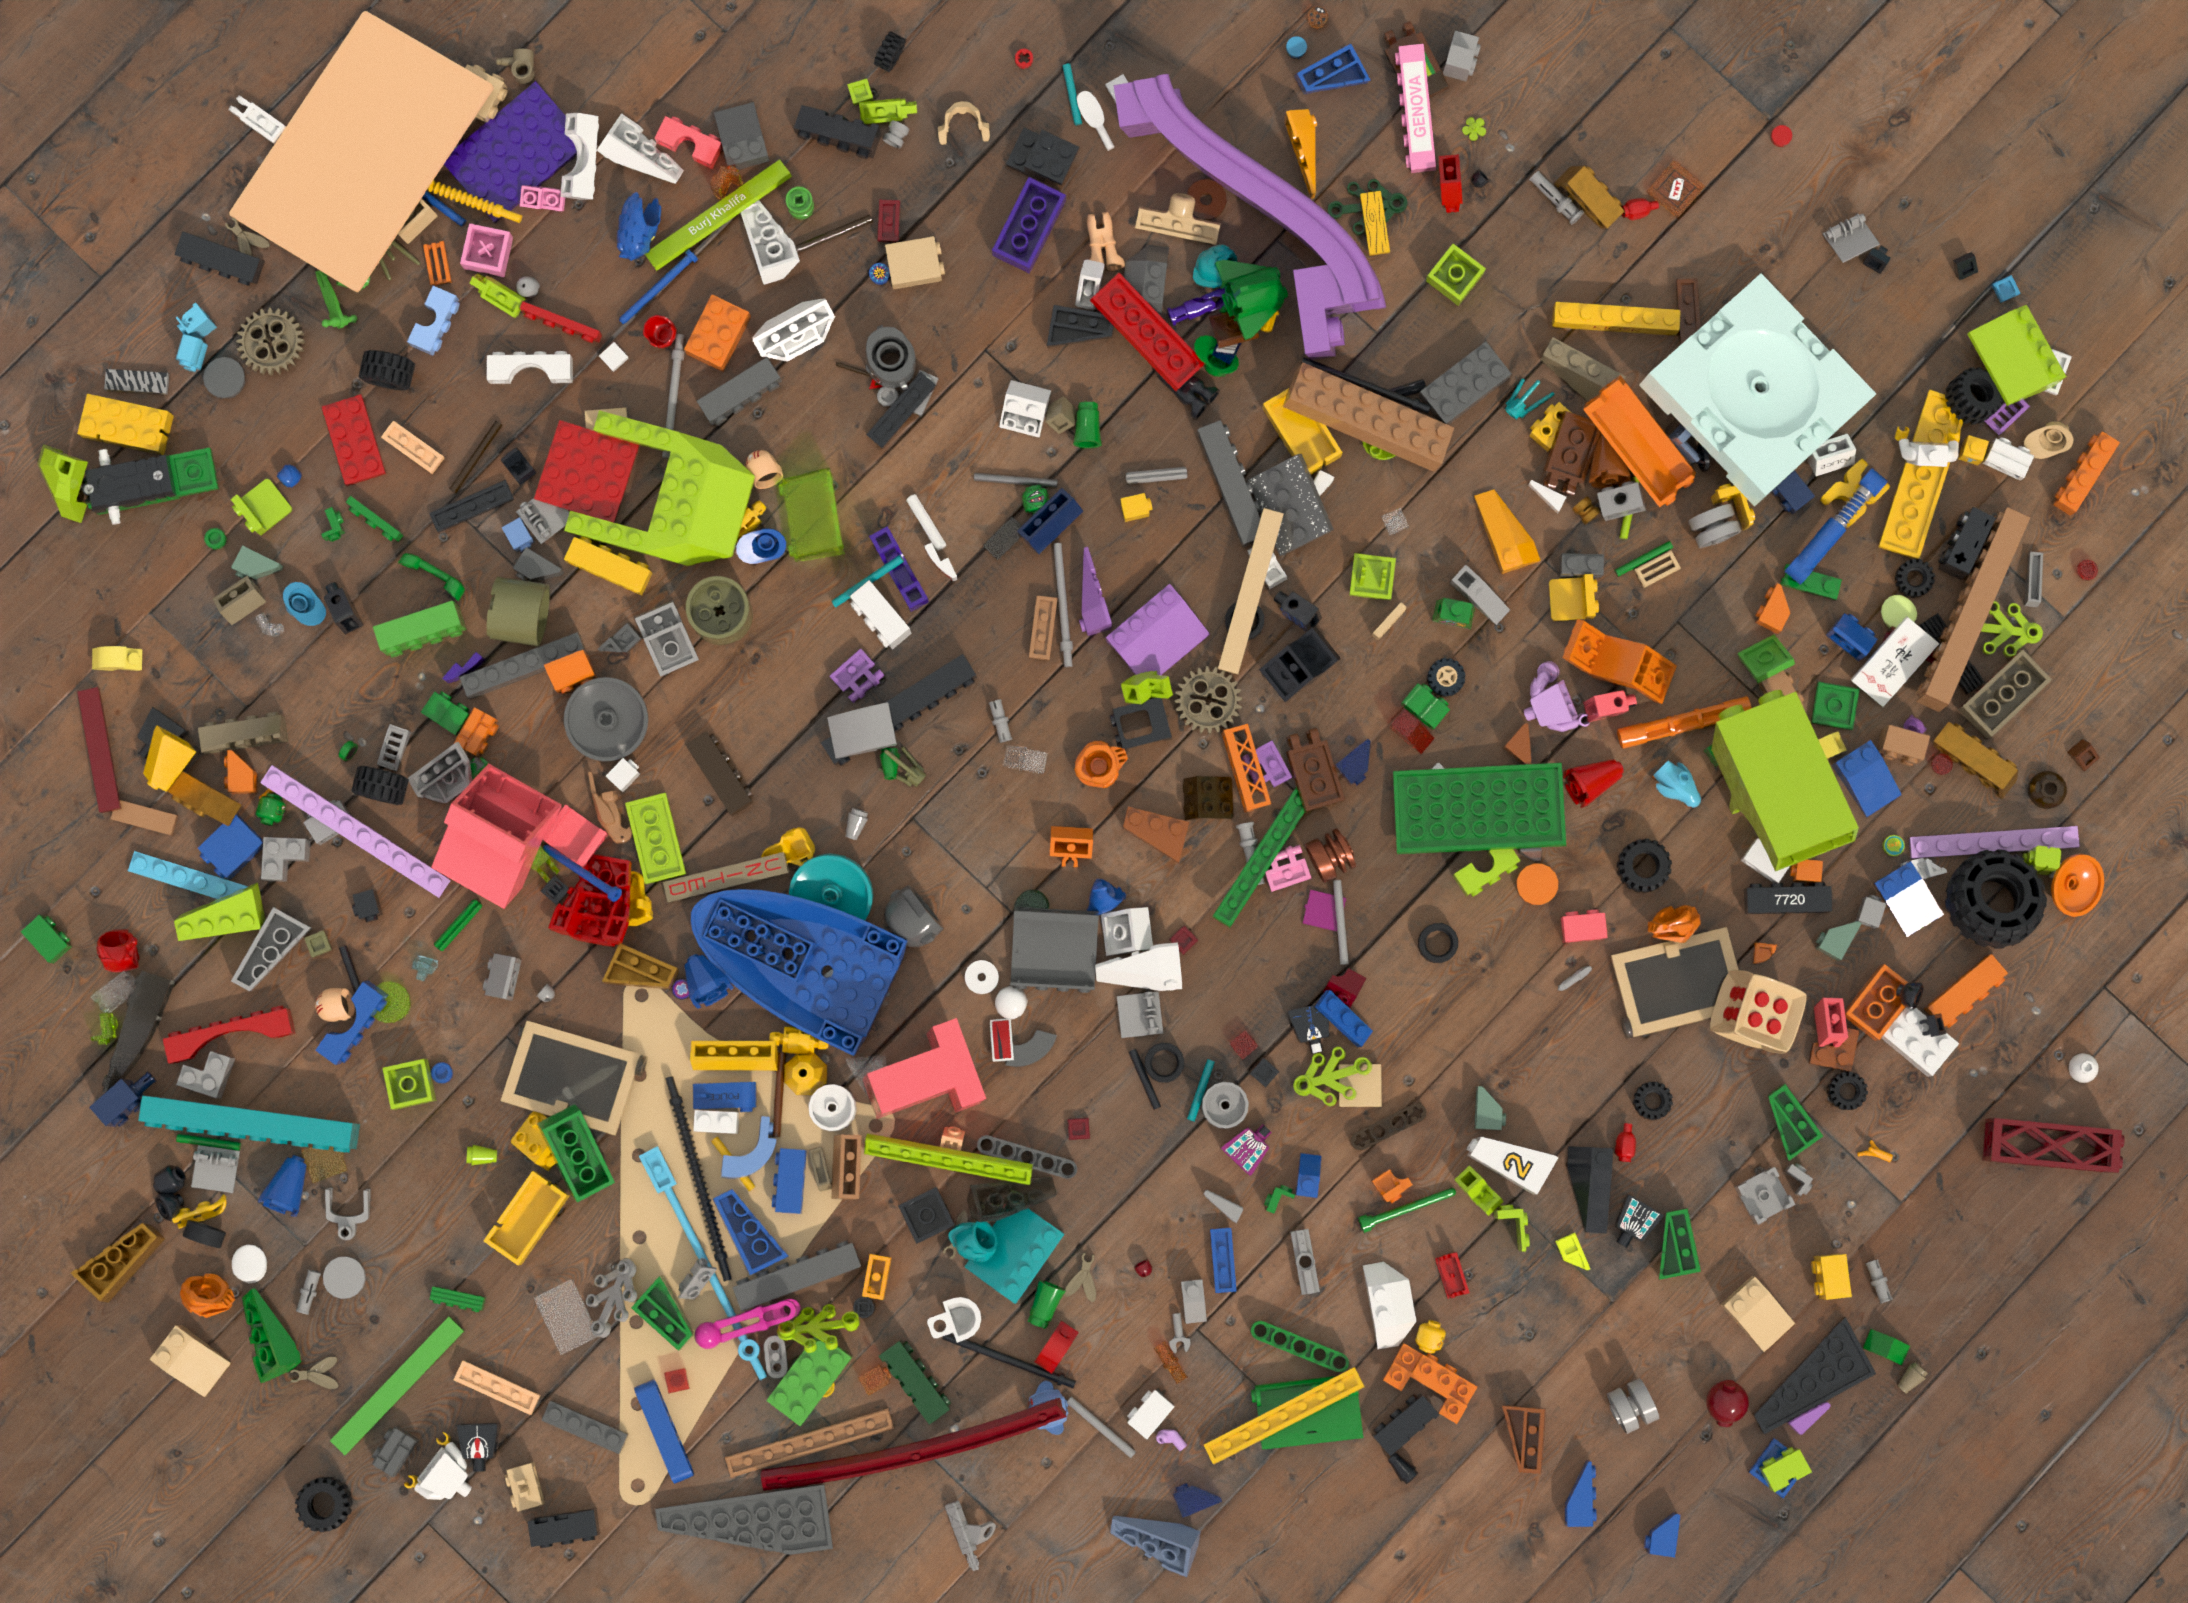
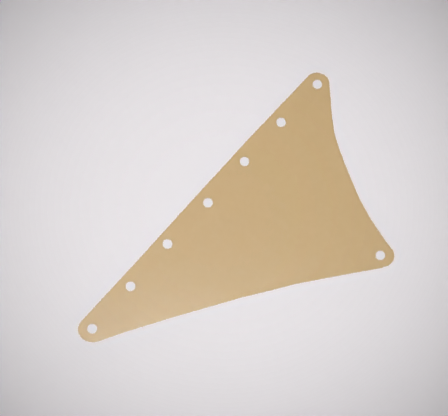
[619,986,895,1506]

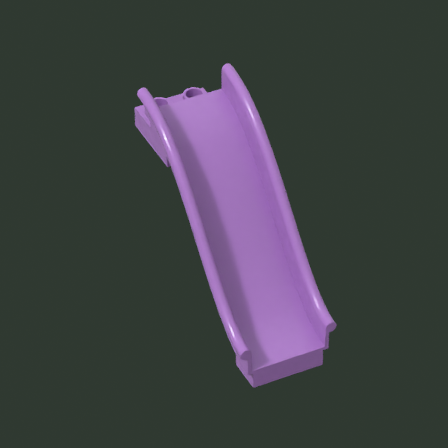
[1114,74,1386,360]

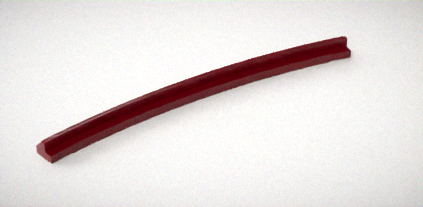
[760,1398,1067,1491]

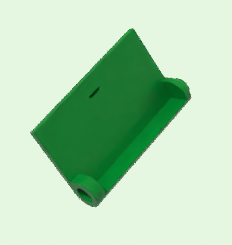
[1251,1376,1364,1450]

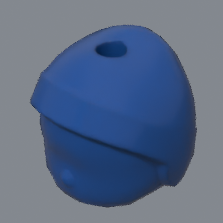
[277,464,302,488]

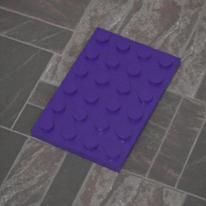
[444,81,577,224]

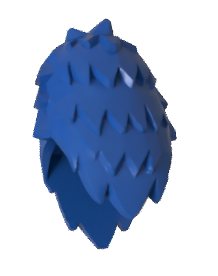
[617,192,661,261]

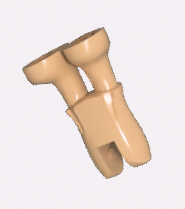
[1087,212,1125,271]

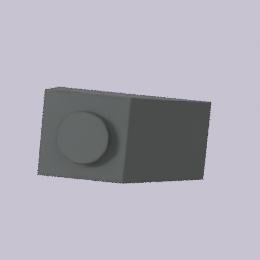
[513,547,564,582]

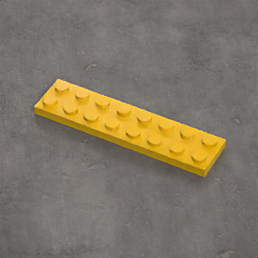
[1878,390,1963,560]

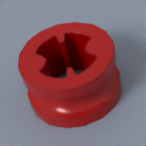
[1015,49,1033,69]

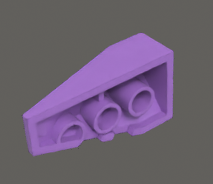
[1079,547,1112,636]

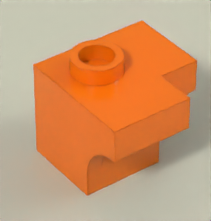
[1371,1169,1413,1204]

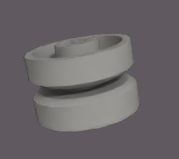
[1688,504,1742,548]
[1202,1082,1249,1129]

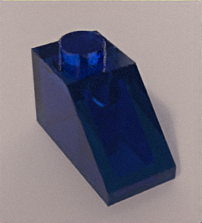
[1335,739,1371,786]
[1173,1483,1222,1518]

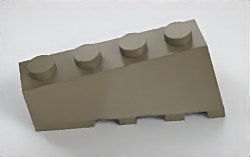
[1541,337,1626,402]
[198,712,289,754]

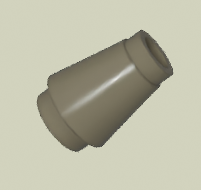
[1897,1362,1928,1394]

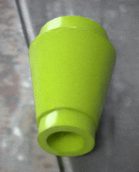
[466,1145,497,1166]

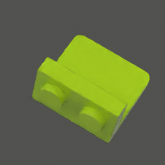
[231,479,292,535]
[1494,1204,1530,1252]

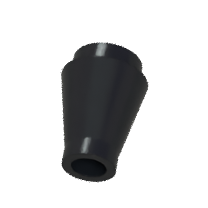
[1388,1452,1419,1485]

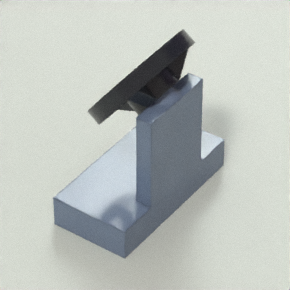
[1668,425,1709,472]

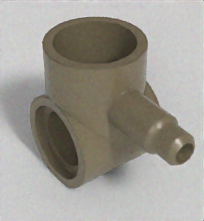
[496,49,535,84]

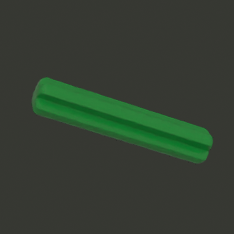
[434,899,482,951]

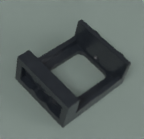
[1110,698,1172,751]

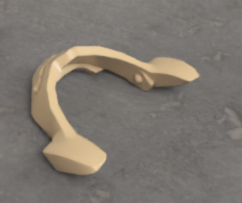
[938,101,990,145]

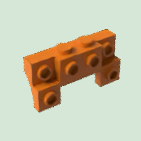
[1383,1343,1477,1424]

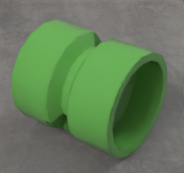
[786,187,814,220]

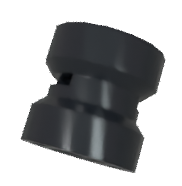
[853,1297,875,1318]

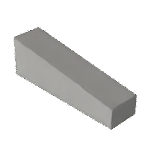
[2024,552,2043,607]

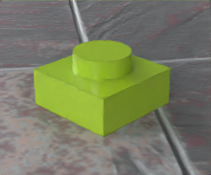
[847,79,873,106]

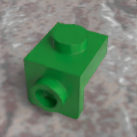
[321,507,345,542]
[1264,1185,1295,1214]

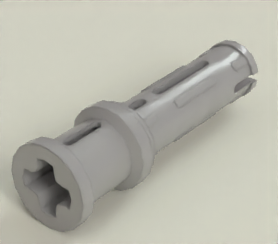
[1529,171,1584,225]
[1235,821,1265,885]

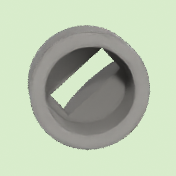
[536,984,555,1002]

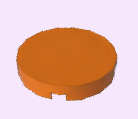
[1516,863,1558,905]

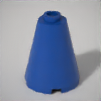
[258,1155,307,1217]

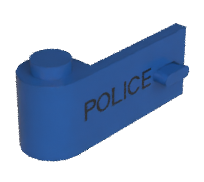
[693,1082,757,1112]

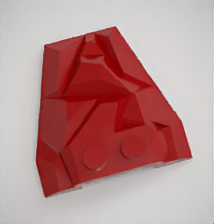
[548,854,632,947]

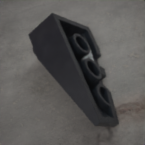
[1567,1146,1613,1233]

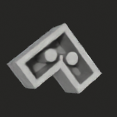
[1443,31,1481,81]
[261,837,310,882]
[176,1051,235,1099]

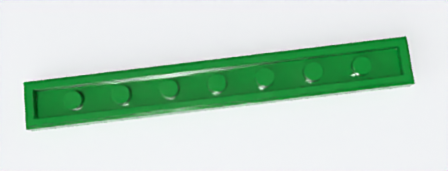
[1212,786,1305,928]

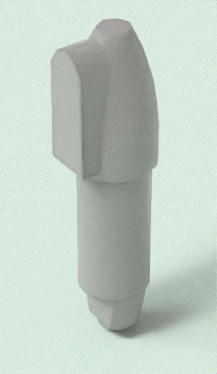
[1558,965,1592,991]

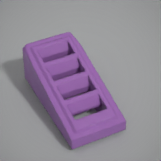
[1985,400,2030,435]
[1786,1402,1831,1435]

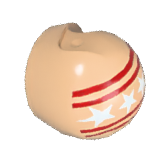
[744,450,783,489]
[315,988,356,1022]

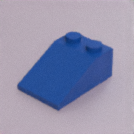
[1832,740,1902,817]

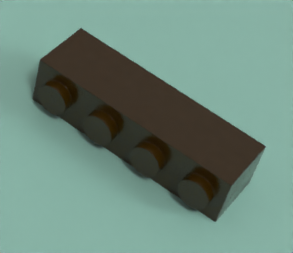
[685,731,753,816]

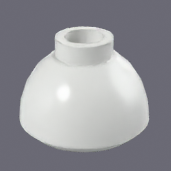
[2069,1053,2099,1083]

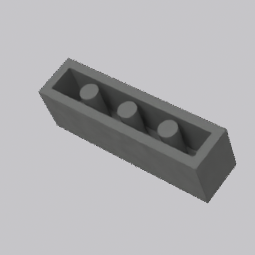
[697,357,782,425]

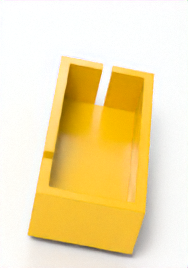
[1262,388,1342,475]
[77,394,174,455]
[484,1171,570,1265]

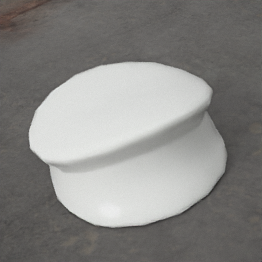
[232,1244,267,1283]

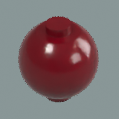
[1706,1380,1749,1427]

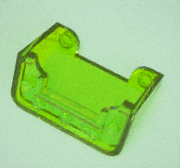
[779,468,845,562]

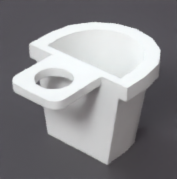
[927,1297,981,1342]

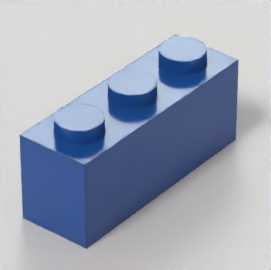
[772,1148,807,1214]

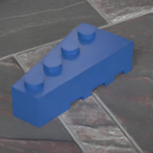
[712,1189,788,1276]

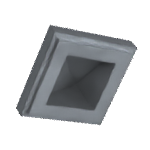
[1518,848,1542,863]

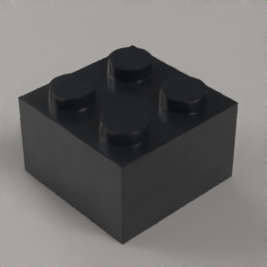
[898,1187,955,1244]

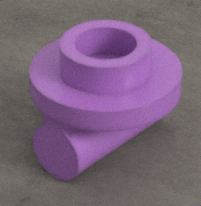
[1904,715,1927,734]

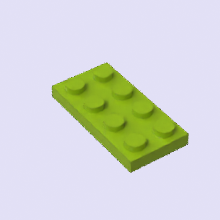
[625,793,686,884]

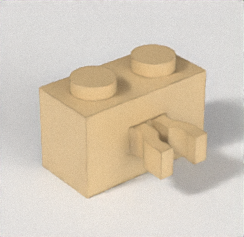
[505,1462,545,1511]

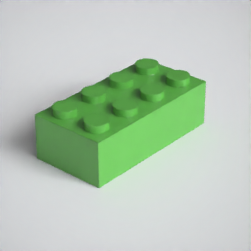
[373,600,467,657]
[766,1337,853,1426]

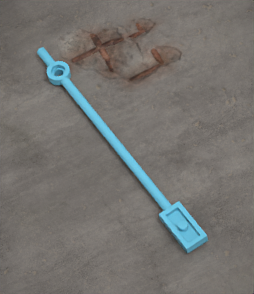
[639,1146,767,1380]

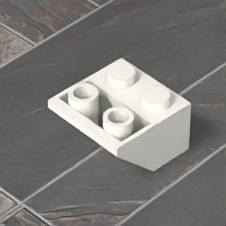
[999,380,1051,437]

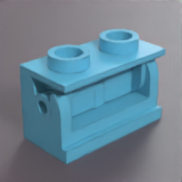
[176,302,217,339]

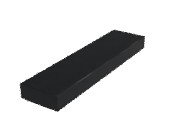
[866,372,937,449]
[429,480,515,533]

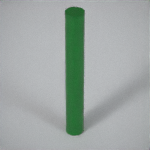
[1614,541,1673,577]
[176,1134,241,1151]

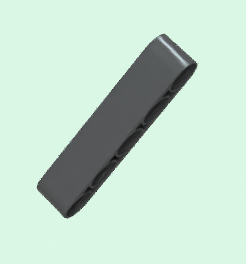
[977,1135,1077,1179]

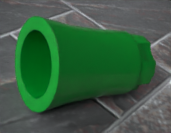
[1073,401,1102,448]
[1028,1280,1066,1329]

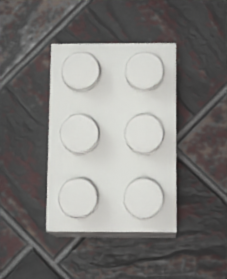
[850,580,911,650]
[1881,1007,1959,1077]

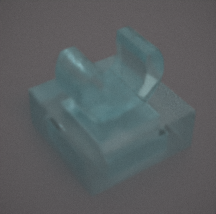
[411,955,439,981]

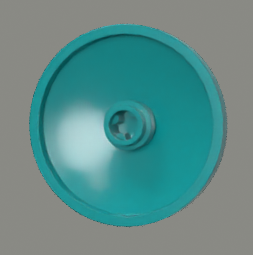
[789,854,873,920]

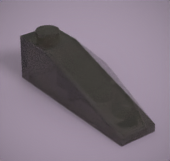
[967,1177,1057,1222]

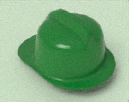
[1194,335,1239,377]

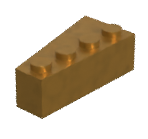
[1933,722,2018,800]
[71,1223,165,1303]

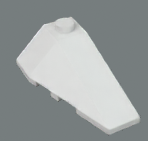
[597,113,684,184]
[1095,942,1182,991]

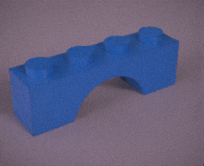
[315,980,388,1065]

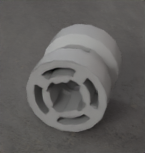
[883,120,910,149]

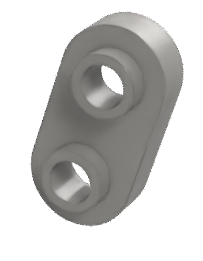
[764,1335,788,1378]

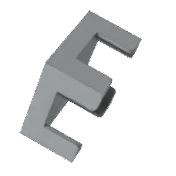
[1734,1167,1796,1225]

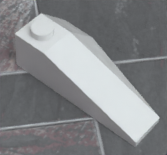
[741,200,800,285]

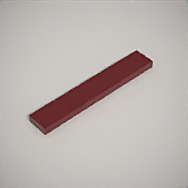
[77,687,122,813]

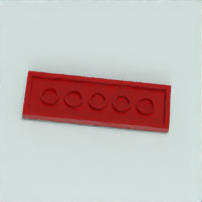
[1090,273,1205,391]

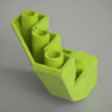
[37,444,88,523]

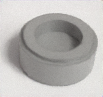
[877,386,898,407]

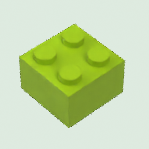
[1426,244,1486,306]
[383,1059,437,1110]

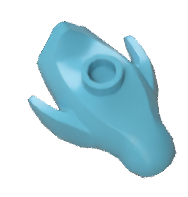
[1652,760,1701,808]

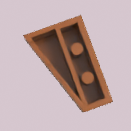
[1123,806,1189,864]
[1502,1405,1546,1474]

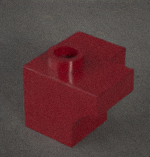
[1323,968,1367,1009]

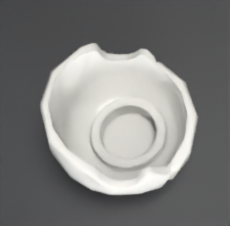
[995,985,1028,1019]

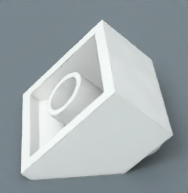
[1101,907,1153,956]

